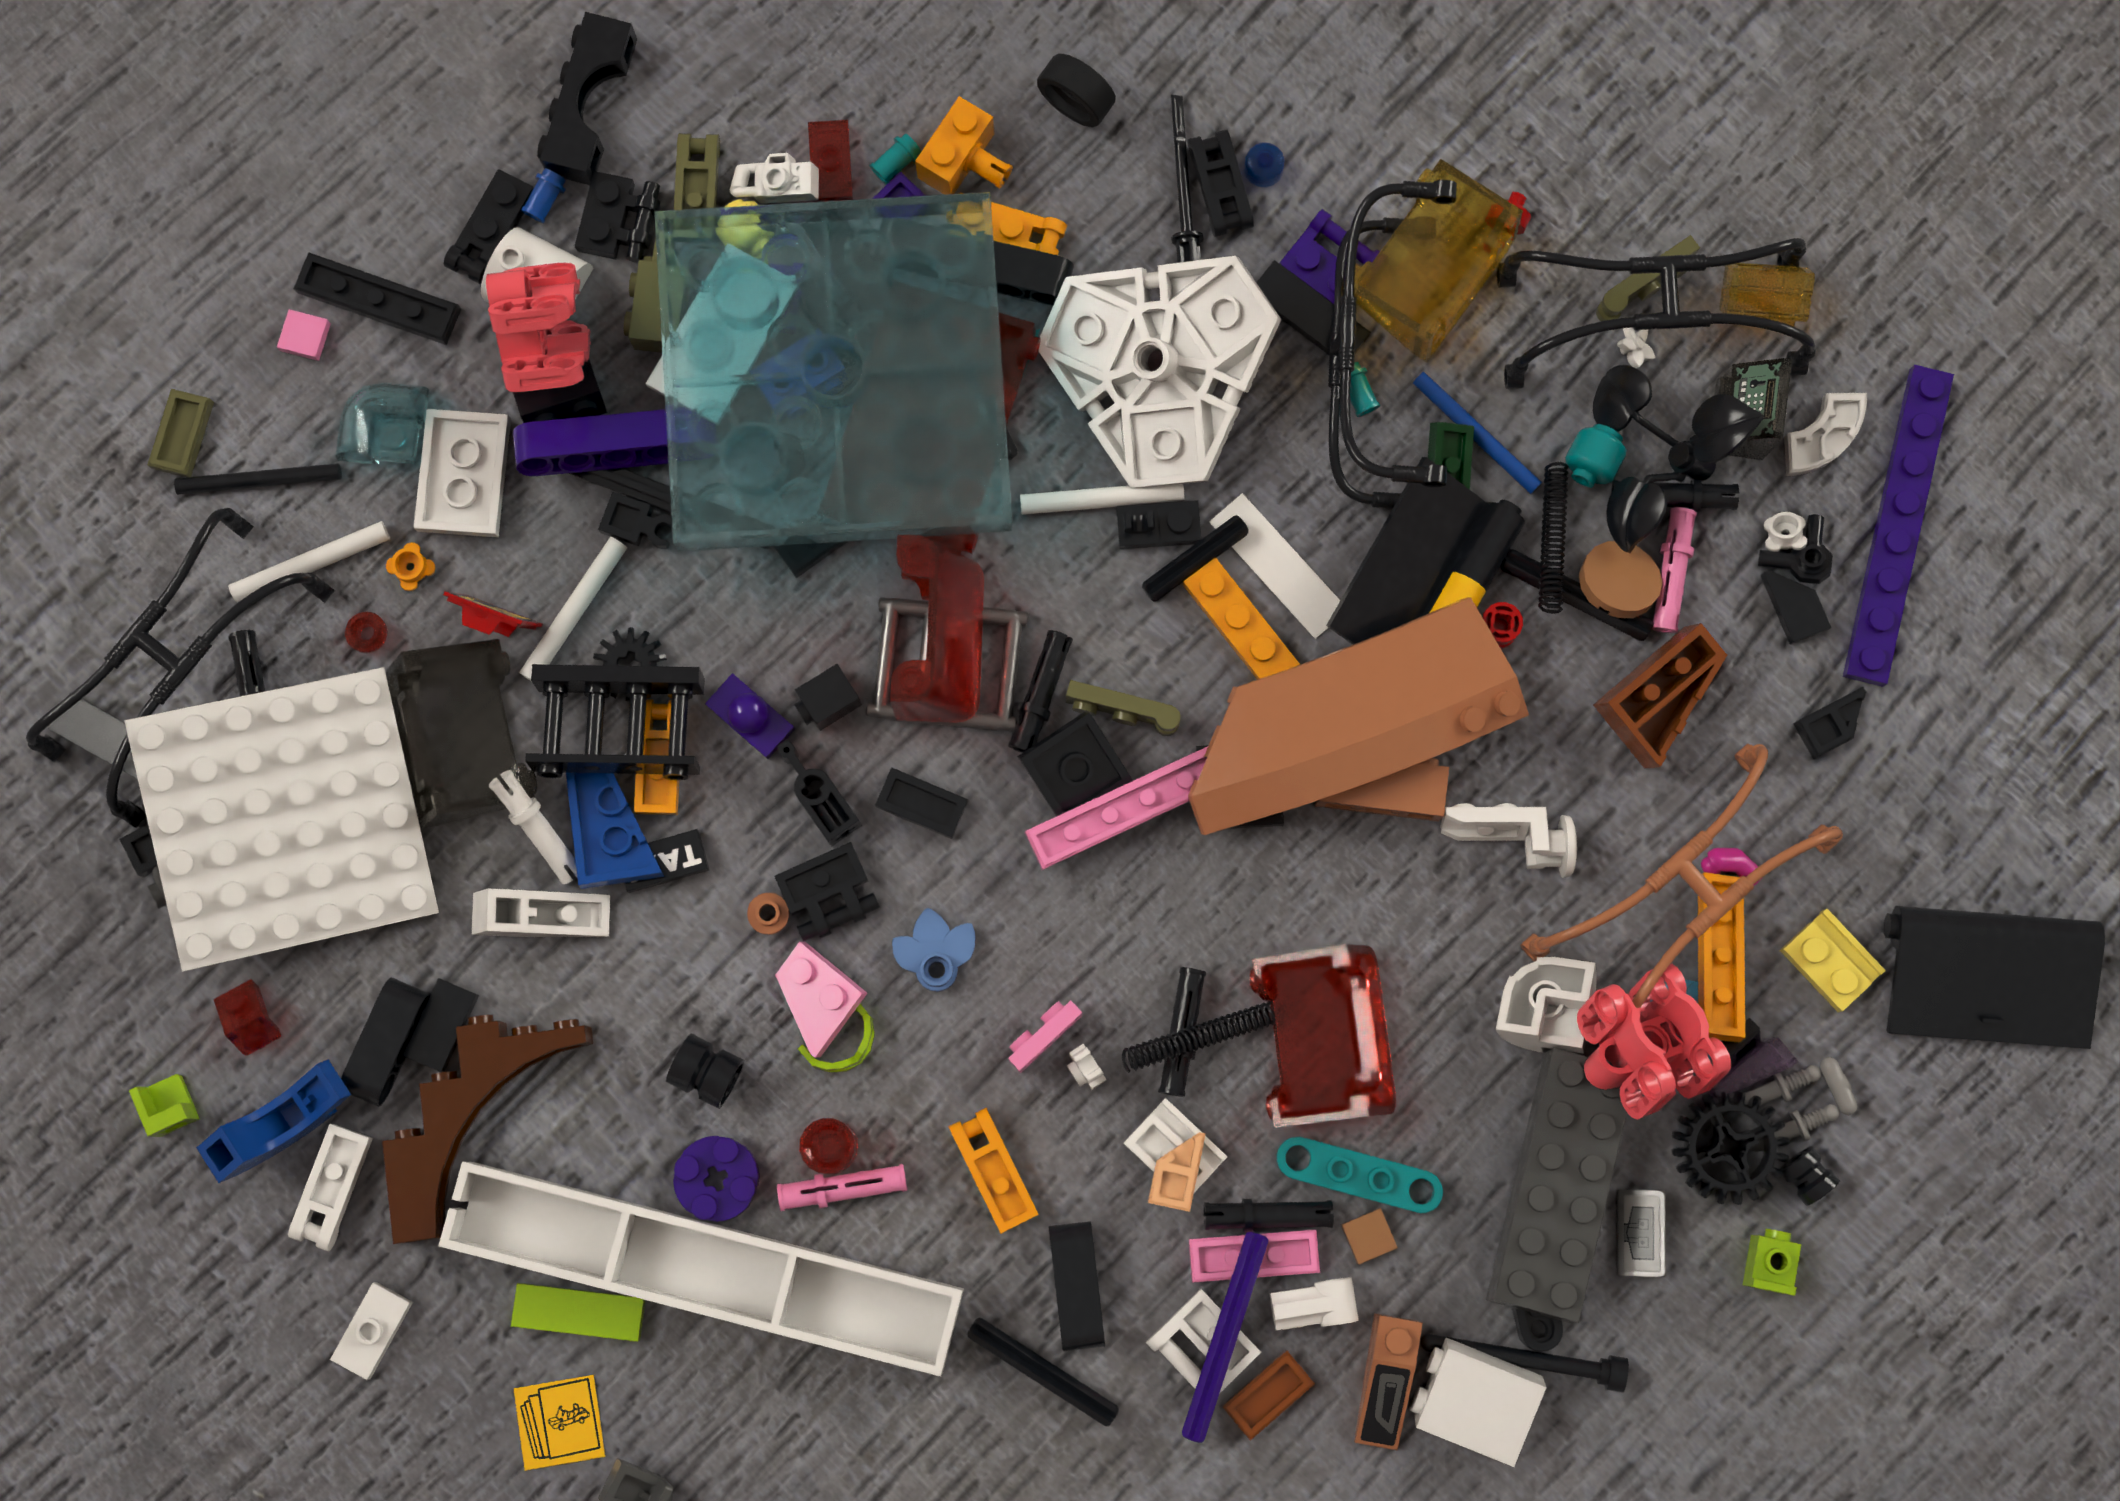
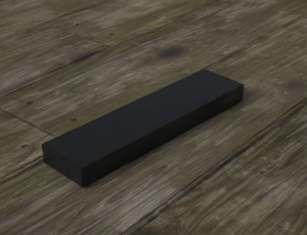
[293,252,461,345]

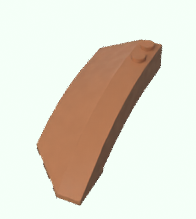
[1188,597,1529,835]

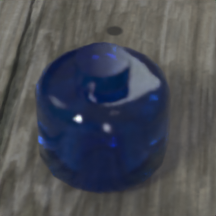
[1244,142,1285,187]

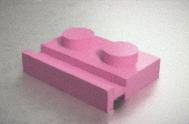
[1008,1000,1082,1073]

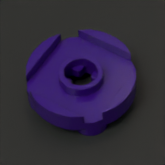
[673,1136,760,1222]

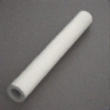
[1020,484,1184,515]
[228,521,390,603]
[519,536,627,682]

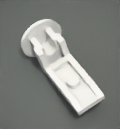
[1440,803,1577,878]

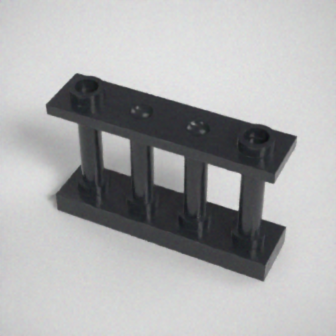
[525,664,705,780]

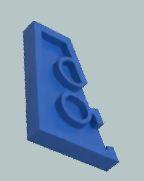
[566,773,664,889]

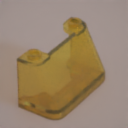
[1354,159,1523,362]

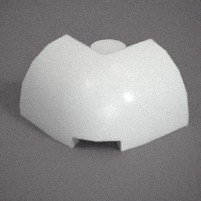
[1496,957,1597,1054]

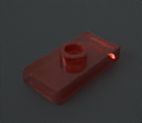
[808,120,853,204]

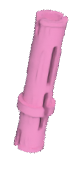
[1652,507,1697,633]
[777,1164,907,1211]

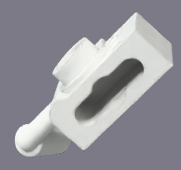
[730,153,819,204]

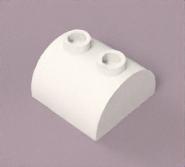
[481,227,594,303]

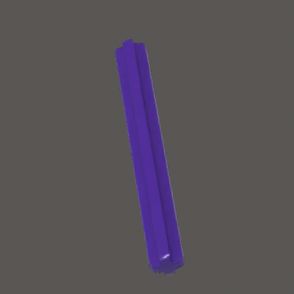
[1182,1232,1268,1443]

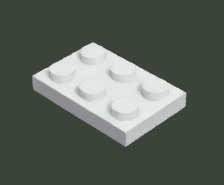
[414,409,511,538]

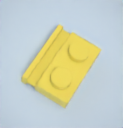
[1780,909,1886,1012]

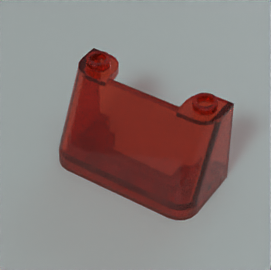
[890,535,984,722]
[1250,944,1396,1128]

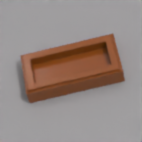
[1222,1350,1315,1441]

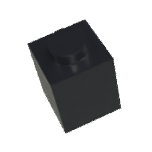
[794,664,862,731]

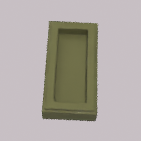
[147,389,214,477]

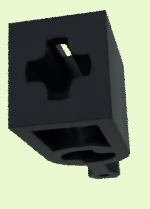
[778,740,862,847]

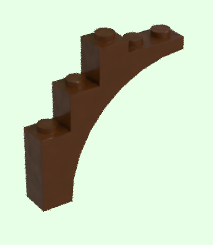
[382,1015,593,1244]

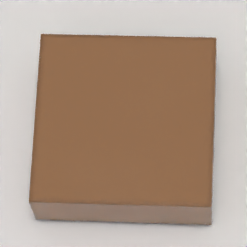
[1340,1208,1398,1265]

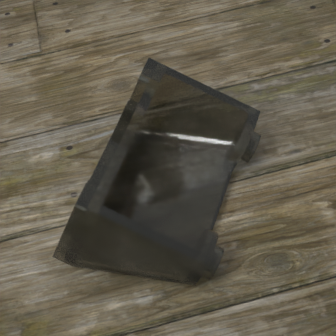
[386,639,537,828]

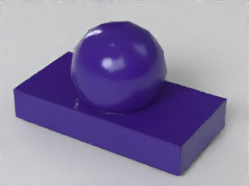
[705,673,795,759]

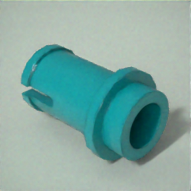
[869,134,922,185]
[1350,362,1381,417]

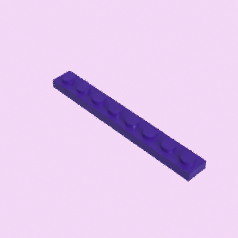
[1843,364,1954,687]

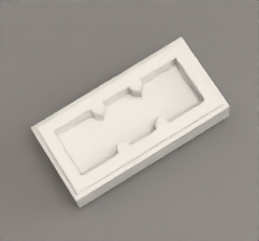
[330,1282,413,1380]

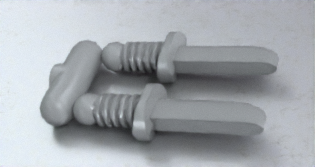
[1730,1057,1858,1152]

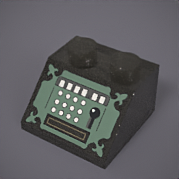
[1714,358,1792,460]

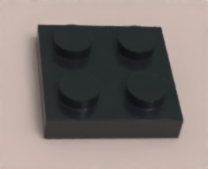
[1017,710,1133,817]

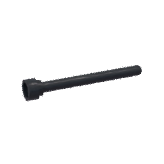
[1420,1334,1629,1393]

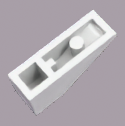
[472,888,610,937]

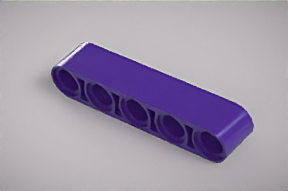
[512,408,719,476]

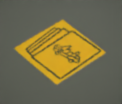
[513,1375,605,1471]

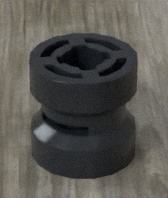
[1780,1146,1840,1206]

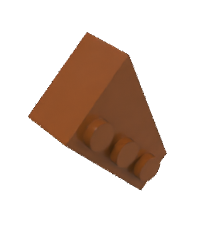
[1593,623,1727,769]

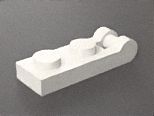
[288,1124,373,1252]

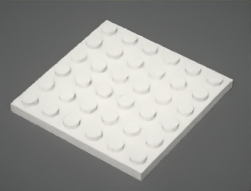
[124,667,439,972]

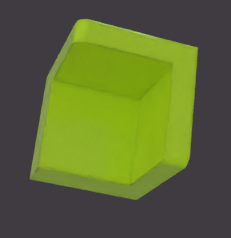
[129,1074,200,1137]

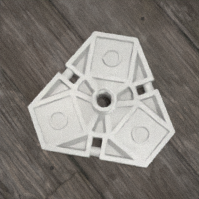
[1035,256,1281,488]

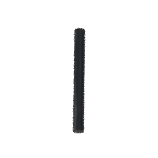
[174,463,342,495]

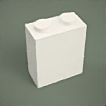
[1410,1338,1546,1467]

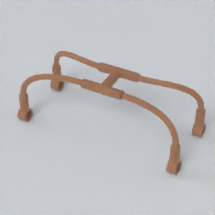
[1520,744,1843,1008]

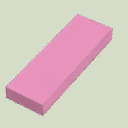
[1188,1229,1320,1283]

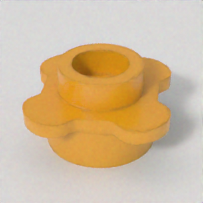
[386,542,436,591]

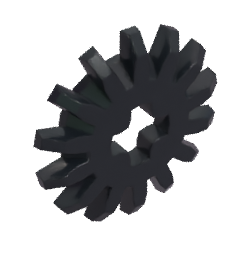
[593,627,667,701]

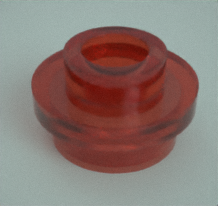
[345,612,388,653]

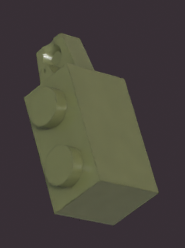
[624,235,693,353]

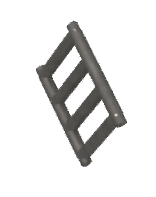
[865,597,1029,731]

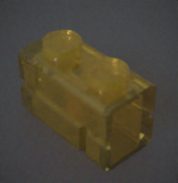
[1719,263,1815,327]

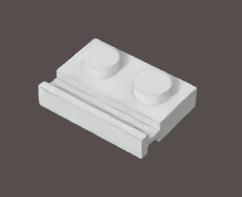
[1123,1098,1227,1193]

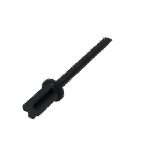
[1171,95,1204,263]

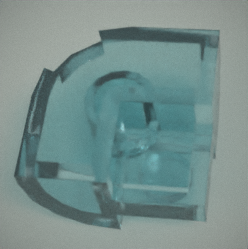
[336,383,429,464]

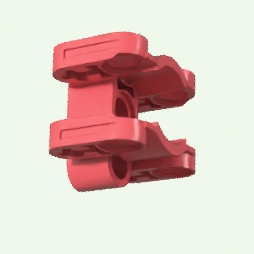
[486,262,591,392]
[1577,964,1731,1120]

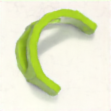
[797,1003,875,1072]

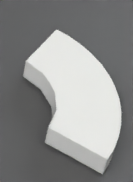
[1784,393,1867,476]

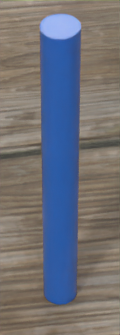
[1413,372,1542,494]

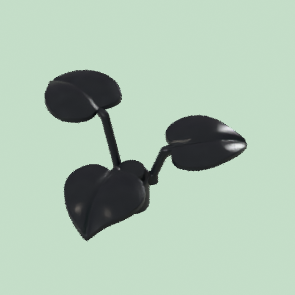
[1593,365,1764,553]

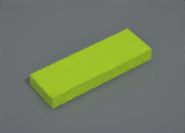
[511,1283,646,1342]

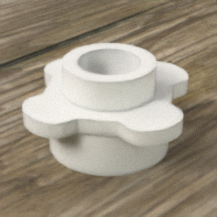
[1764,512,1807,552]

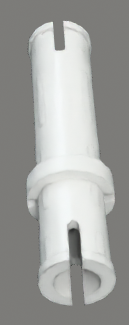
[489,770,577,884]

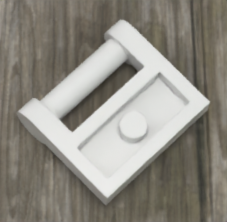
[1146,1289,1261,1394]

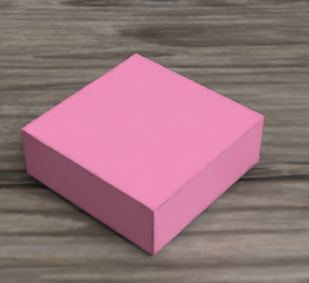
[277,309,331,361]

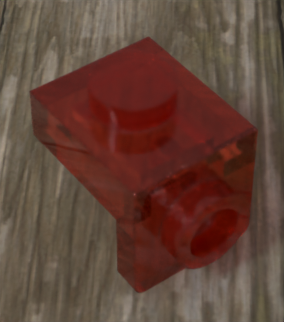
[213,979,281,1055]

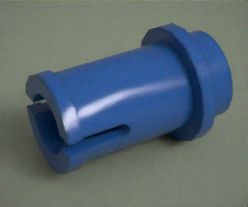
[521,168,566,223]

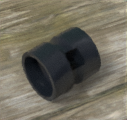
[666,1033,745,1109]

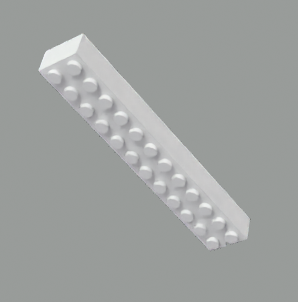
[438,1161,964,1377]

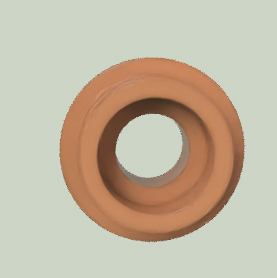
[747,893,790,935]

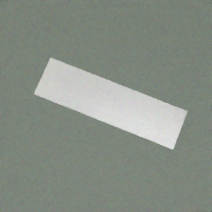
[1209,493,1340,639]

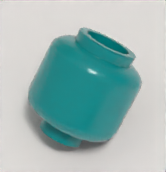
[1565,424,1626,488]

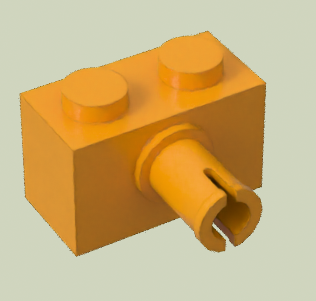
[915,96,1013,199]

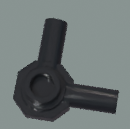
[1758,514,1833,584]

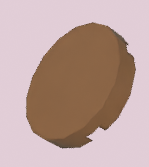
[1579,541,1662,618]

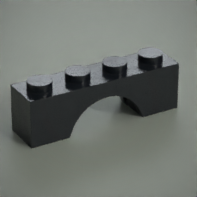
[537,12,637,185]

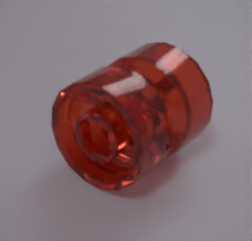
[799,1118,859,1174]

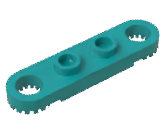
[1276,1137,1443,1213]

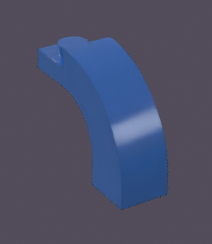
[196,1059,351,1183]

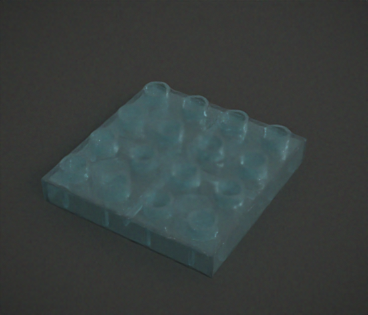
[654,192,1012,552]

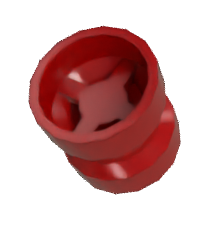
[1482,602,1523,650]

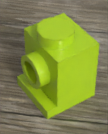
[1742,1229,1802,1296]

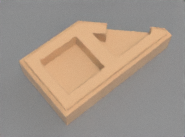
[1148,1132,1206,1212]

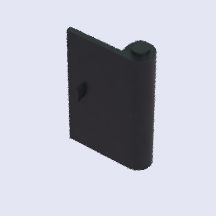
[1884,906,2105,1049]

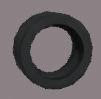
[1037,53,1116,127]

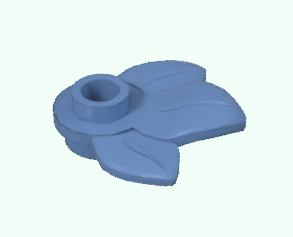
[892,908,976,991]

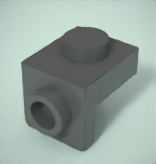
[598,1458,673,1501]

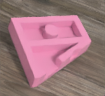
[775,942,867,1058]

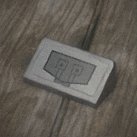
[1617,1189,1666,1277]

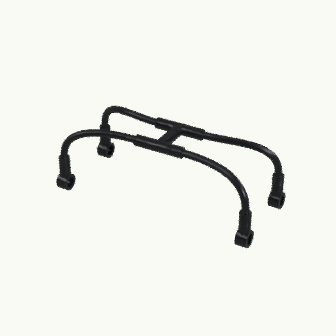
[1328,180,1457,509]
[1496,238,1816,389]
[26,508,335,828]

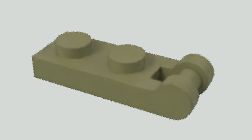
[672,133,720,244]
[1596,235,1700,321]
[1066,680,1181,736]

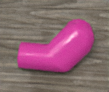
[1701,848,1763,886]

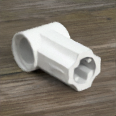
[1270,1277,1359,1330]

